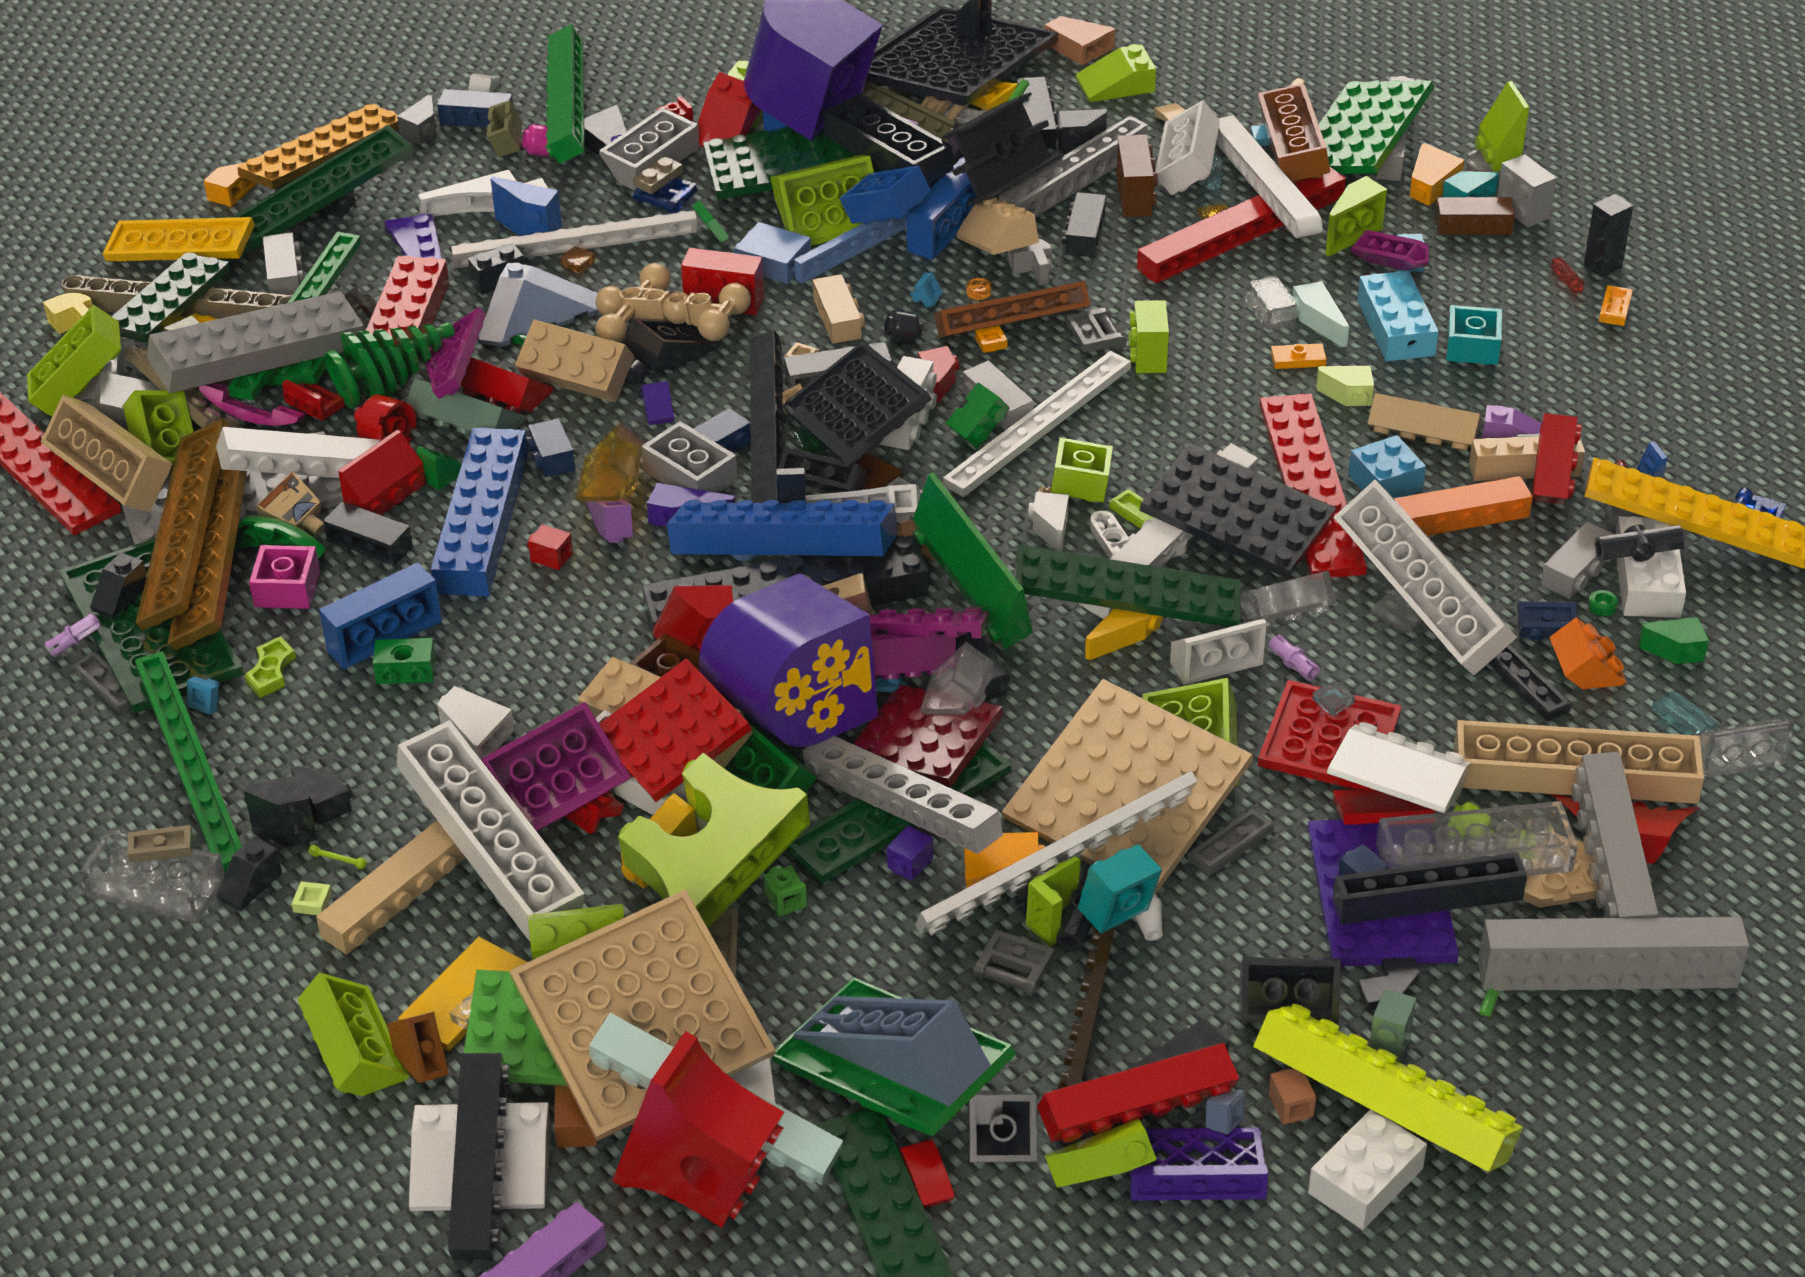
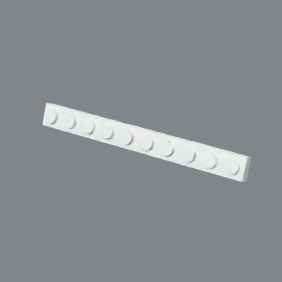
[451,211,697,268]
[943,351,1131,497]

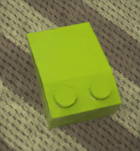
[1076,44,1156,102]
[1475,81,1529,172]
[1325,176,1387,257]

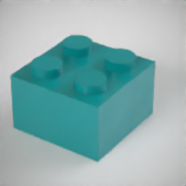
[1446,305,1502,365]
[1078,844,1162,933]

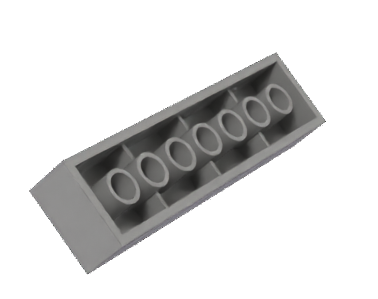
[147,291,364,393]
[1477,917,1749,991]

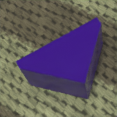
[640,381,674,425]

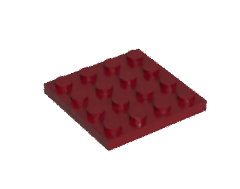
[853,684,1003,788]

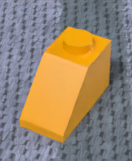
[204,162,258,207]

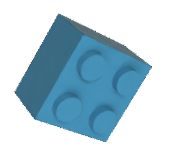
[1348,435,1426,498]

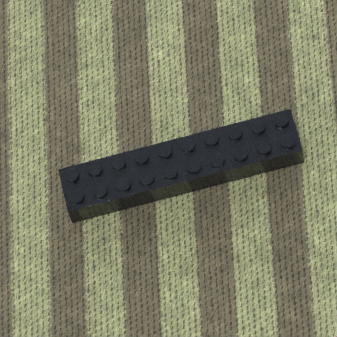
[642,535,929,642]

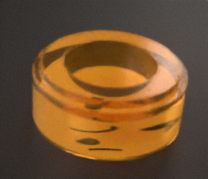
[966,278,991,300]

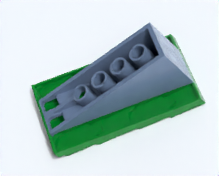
[772,977,1016,1136]

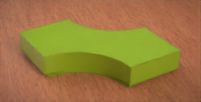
[245,636,296,698]

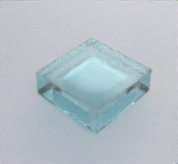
[1312,680,1355,716]

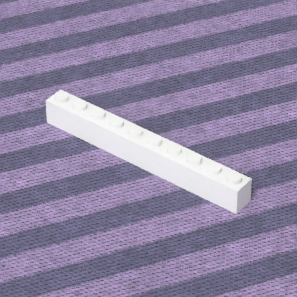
[1079,443,1258,619]

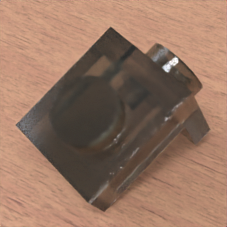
[344,286,377,319]

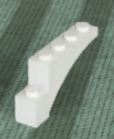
[418,170,548,217]
[806,484,920,516]

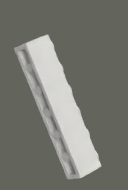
[216,427,380,478]

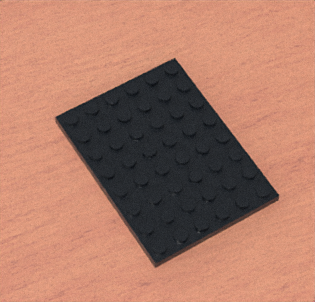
[866,6,1058,106]

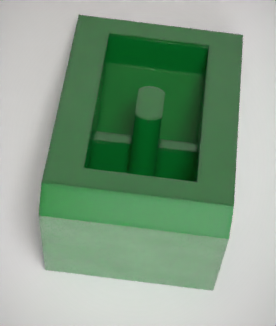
[416,446,462,490]

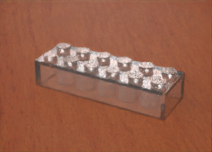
[1376,801,1578,876]

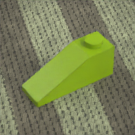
[1044,1119,1157,1188]

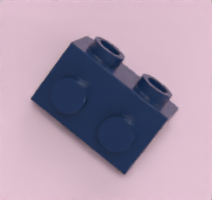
[1517,601,1577,641]

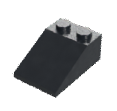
[624,318,720,372]

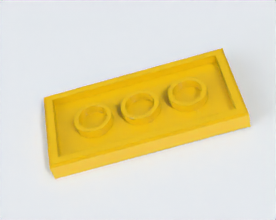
[398,937,528,1052]

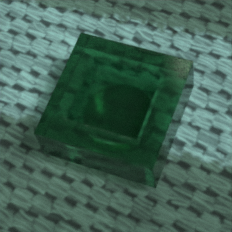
[794,429,828,454]

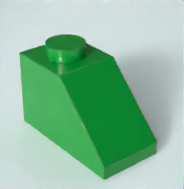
[1638,617,1709,664]

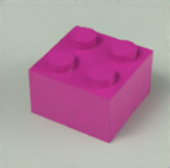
[249,545,320,609]

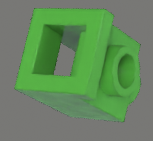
[763,865,807,917]

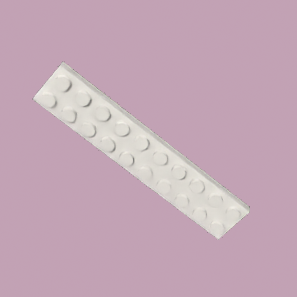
[915,771,1197,936]

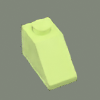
[1316,366,1374,406]

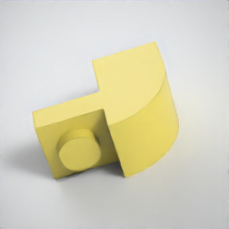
[43,293,93,334]

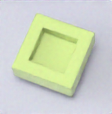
[291,881,332,915]

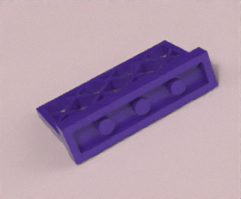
[1129,1127,1268,1201]

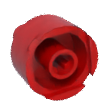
[354,394,416,443]

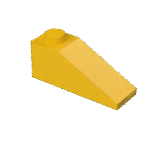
[1085,609,1162,660]

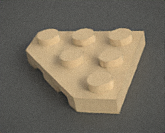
[1523,830,1598,908]

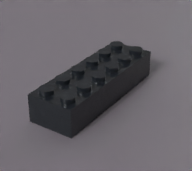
[822,93,954,183]

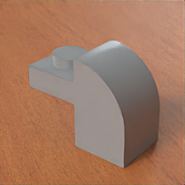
[1007,238,1052,285]

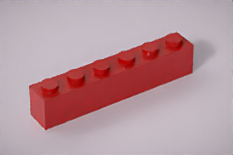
[1037,1043,1239,1143]

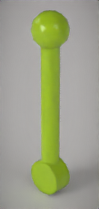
[308,845,367,869]

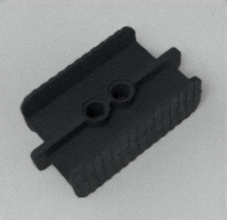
[941,92,1064,206]

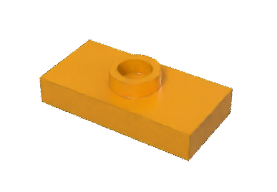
[1599,285,1633,326]
[1271,343,1326,369]

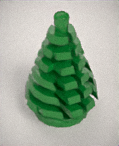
[324,322,455,409]

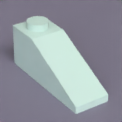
[1289,281,1349,347]

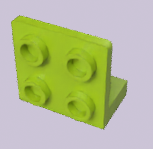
[1026,856,1081,947]

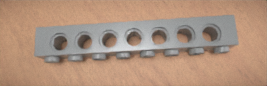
[999,116,1148,218]
[802,736,1003,854]

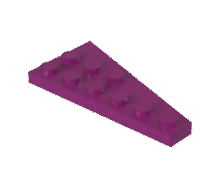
[425,307,486,399]
[863,607,989,638]

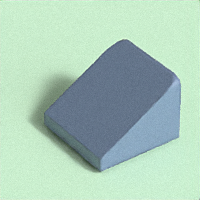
[1206,1090,1245,1134]

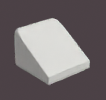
[469,74,501,92]

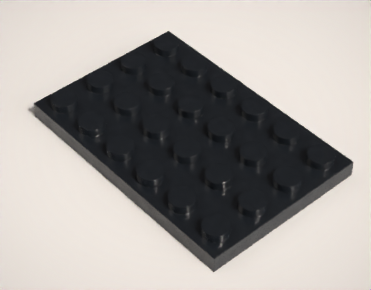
[782,341,932,467]
[1139,443,1336,579]

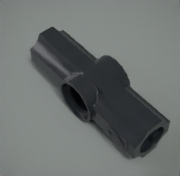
[1594,524,1685,562]
[1056,869,1093,952]

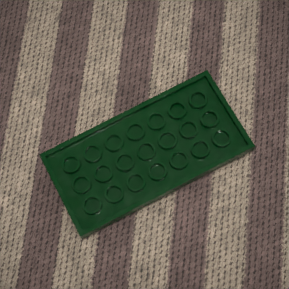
[703,127,883,200]
[59,538,244,714]

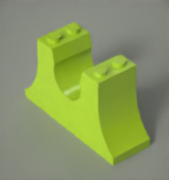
[618,753,810,929]

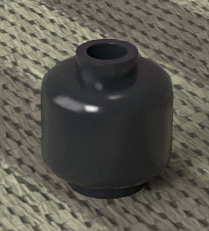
[884,310,923,345]

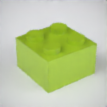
[1128,300,1169,373]
[1050,438,1113,503]

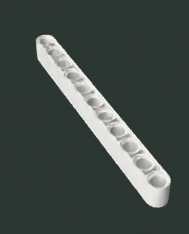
[1216,115,1322,239]

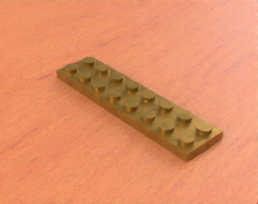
[237,104,399,189]

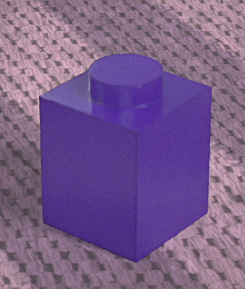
[887,825,933,881]

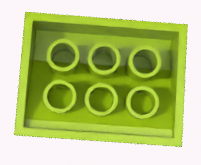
[770,155,874,246]
[1143,678,1239,786]

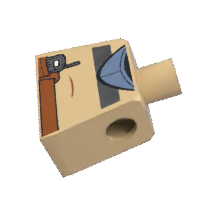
[257,471,324,537]

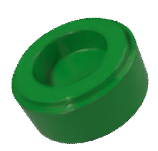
[1588,590,1618,616]

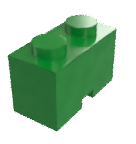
[945,382,1010,449]

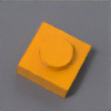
[975,325,1008,353]

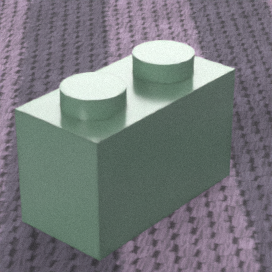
[1369,989,1416,1063]

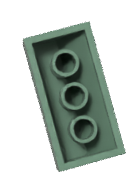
[406,378,526,436]

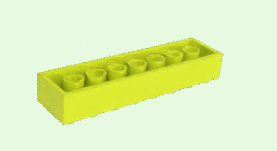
[1253,1004,1523,1172]

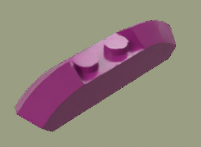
[1351,230,1429,271]

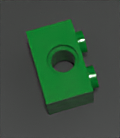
[372,638,436,684]

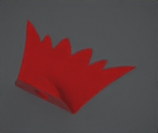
[1550,794,1700,864]

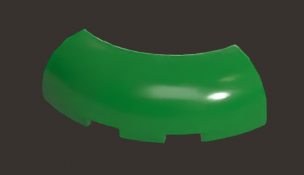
[234,516,326,559]

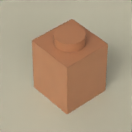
[1269,1068,1316,1125]

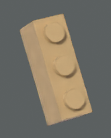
[813,274,865,344]

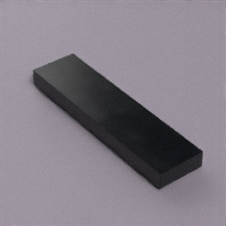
[1488,644,1572,721]

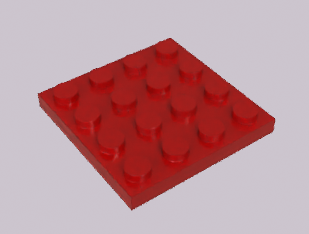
[599,658,752,803]
[1257,680,1402,790]

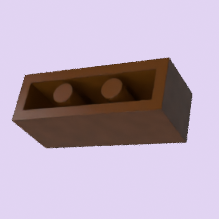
[1435,197,1515,235]

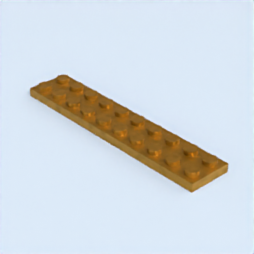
[136,418,229,630]
[168,465,247,651]

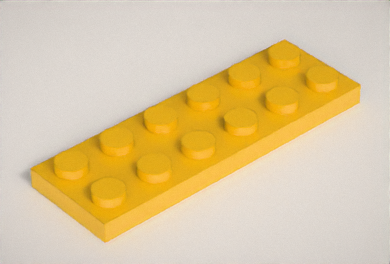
[102,217,255,261]

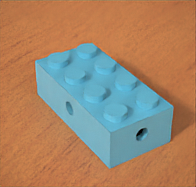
[1357,271,1438,362]

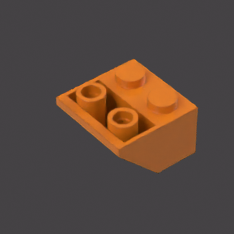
[1549,617,1627,689]

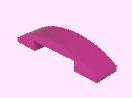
[198,382,306,426]

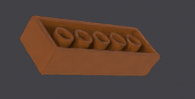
[1258,83,1330,183]

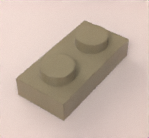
[633,156,683,194]
[127,825,193,863]

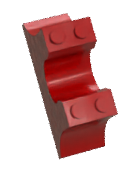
[612,1031,785,1228]

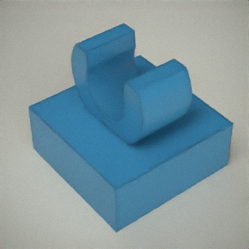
[910,271,943,308]
[186,676,220,715]

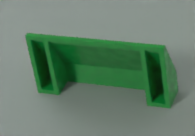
[913,472,1033,650]

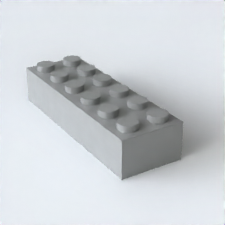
[1572,752,1658,918]

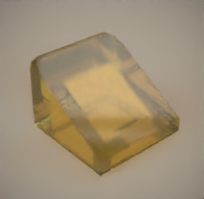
[1197,203,1228,220]

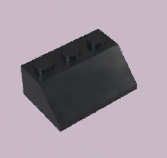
[1239,957,1341,1024]

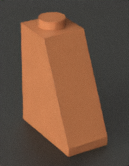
[1045,16,1115,65]

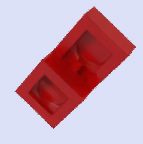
[900,1139,955,1208]

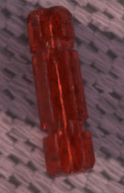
[1550,257,1585,293]

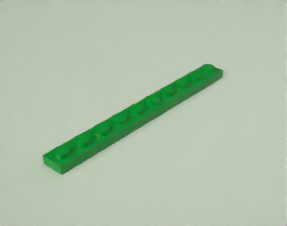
[228,231,361,401]
[135,652,242,873]

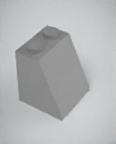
[91,371,160,432]

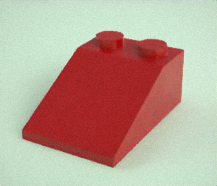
[697,72,761,148]

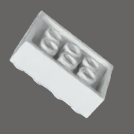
[1327,723,1470,813]
[409,1102,552,1211]

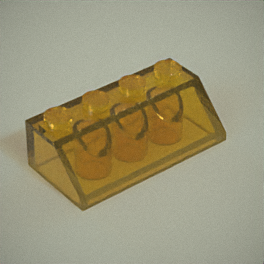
[576,422,644,502]

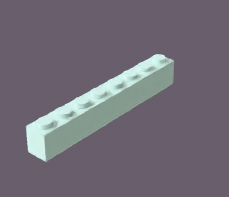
[589,1013,843,1185]

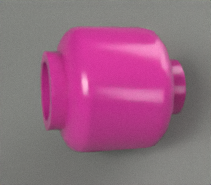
[522,124,549,156]

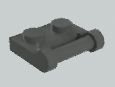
[1066,308,1127,353]
[973,929,1054,997]

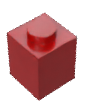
[527,524,573,570]

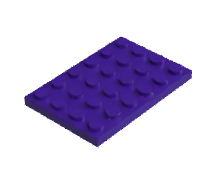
[1307,820,1459,966]

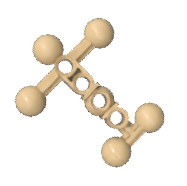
[595,263,751,343]

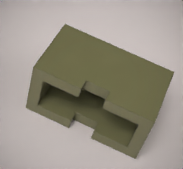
[487,100,522,157]

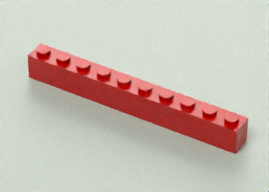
[1137,167,1346,284]

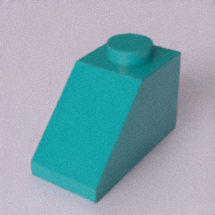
[1443,171,1499,197]

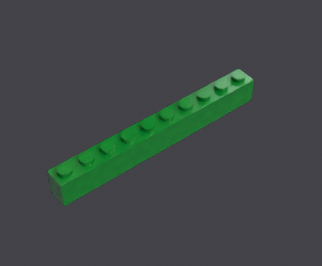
[546,24,584,164]

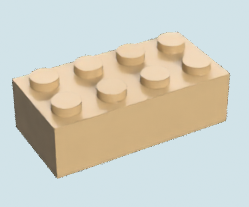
[515,319,634,403]

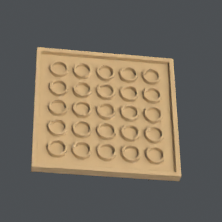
[1002,679,1253,894]
[509,889,776,1141]

